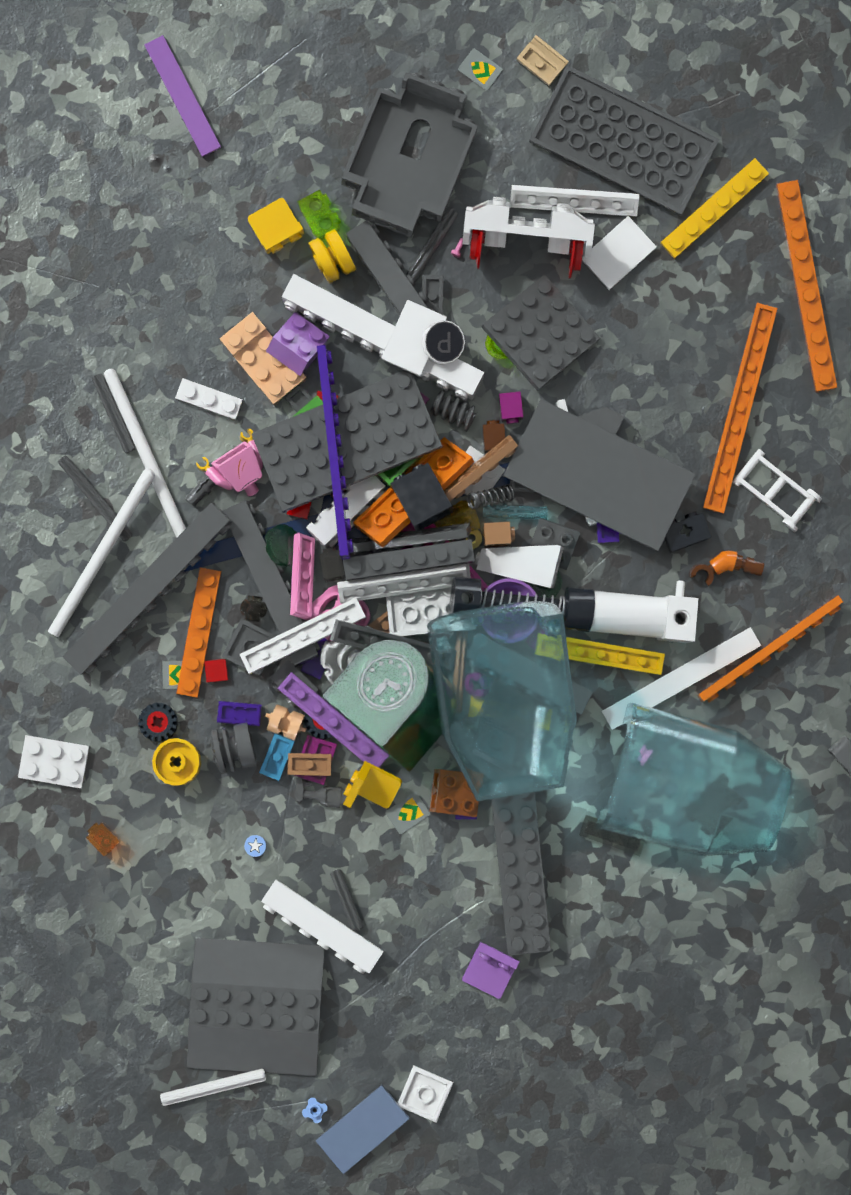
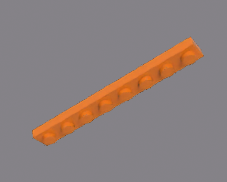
[697,595,843,703]

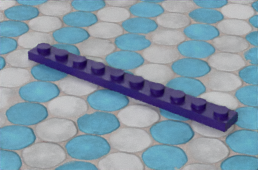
[317,345,354,560]

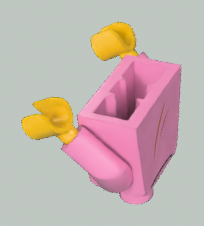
[196,429,263,496]

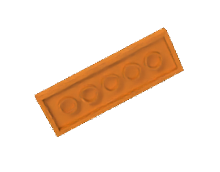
[353,437,474,548]

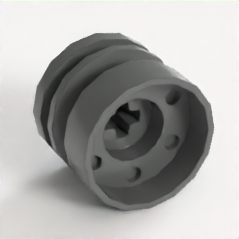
[211,722,257,774]

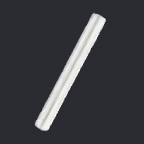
[160,1069,266,1106]

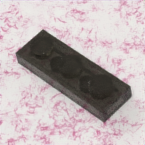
[579,815,647,857]

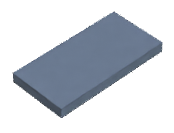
[316,1085,410,1174]

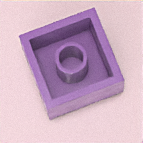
[266,312,330,376]

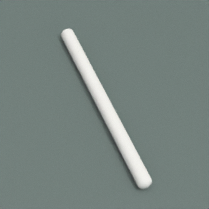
[104,369,186,538]
[48,469,155,637]

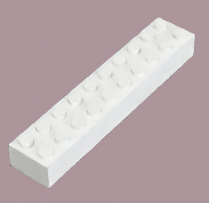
[282,274,484,401]

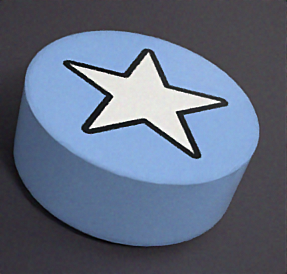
[244,835,266,857]

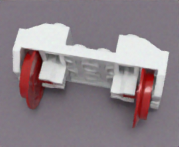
[462,197,595,279]

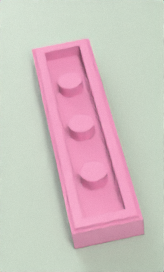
[290,533,315,620]

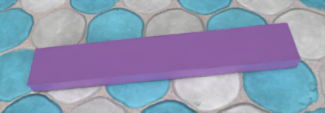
[144,35,221,158]
[277,672,389,768]

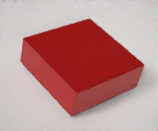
[204,659,228,683]

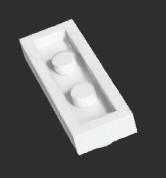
[175,378,243,420]

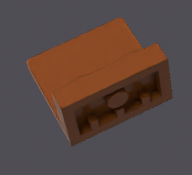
[429,769,482,817]

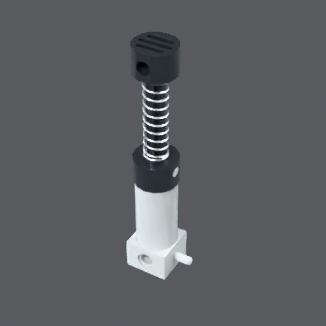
[449,576,699,643]

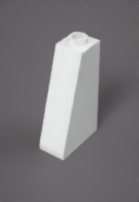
[475,545,564,588]

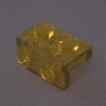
[435,500,480,531]

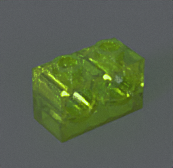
[297,190,341,240]

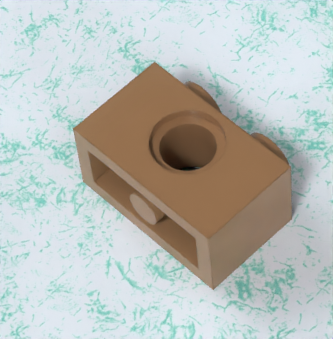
[483,522,515,548]

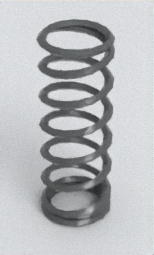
[467,485,514,509]

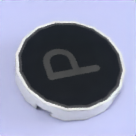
[422,320,465,364]

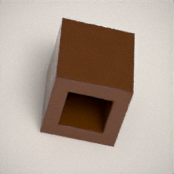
[482,420,505,453]

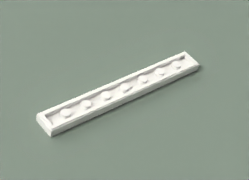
[601,627,761,730]

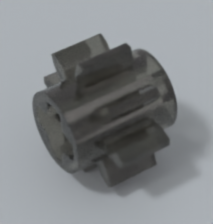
[240,595,267,622]

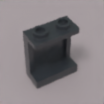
[390,463,454,532]

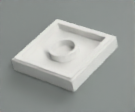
[398,1065,453,1123]

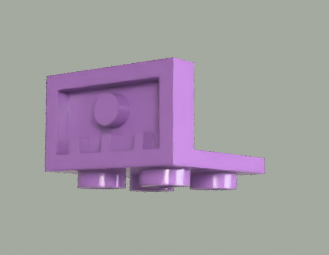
[462,941,520,999]

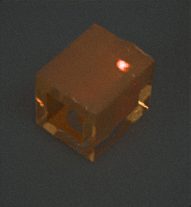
[86,823,121,856]

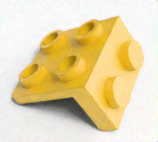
[248,198,304,254]
[343,761,402,809]

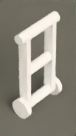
[732,449,822,532]

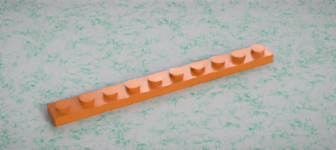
[776,180,837,392]
[703,303,778,514]

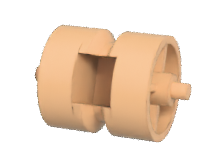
[265,704,307,741]

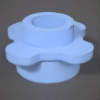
[302,1098,327,1123]

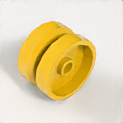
[308,229,356,284]
[152,738,201,786]

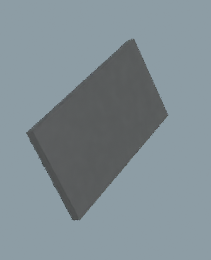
[503,399,695,551]

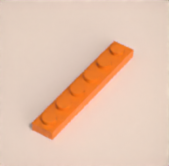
[176,568,221,698]

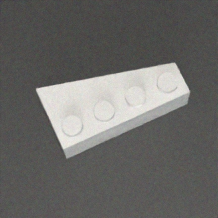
[306,476,385,548]

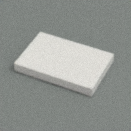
[582,216,657,290]
[381,300,447,377]

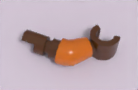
[689,551,765,586]

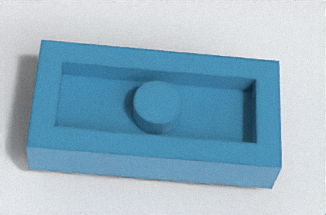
[259,734,295,781]

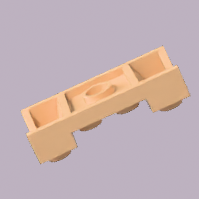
[220,312,307,406]

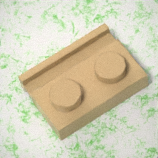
[516,35,569,86]

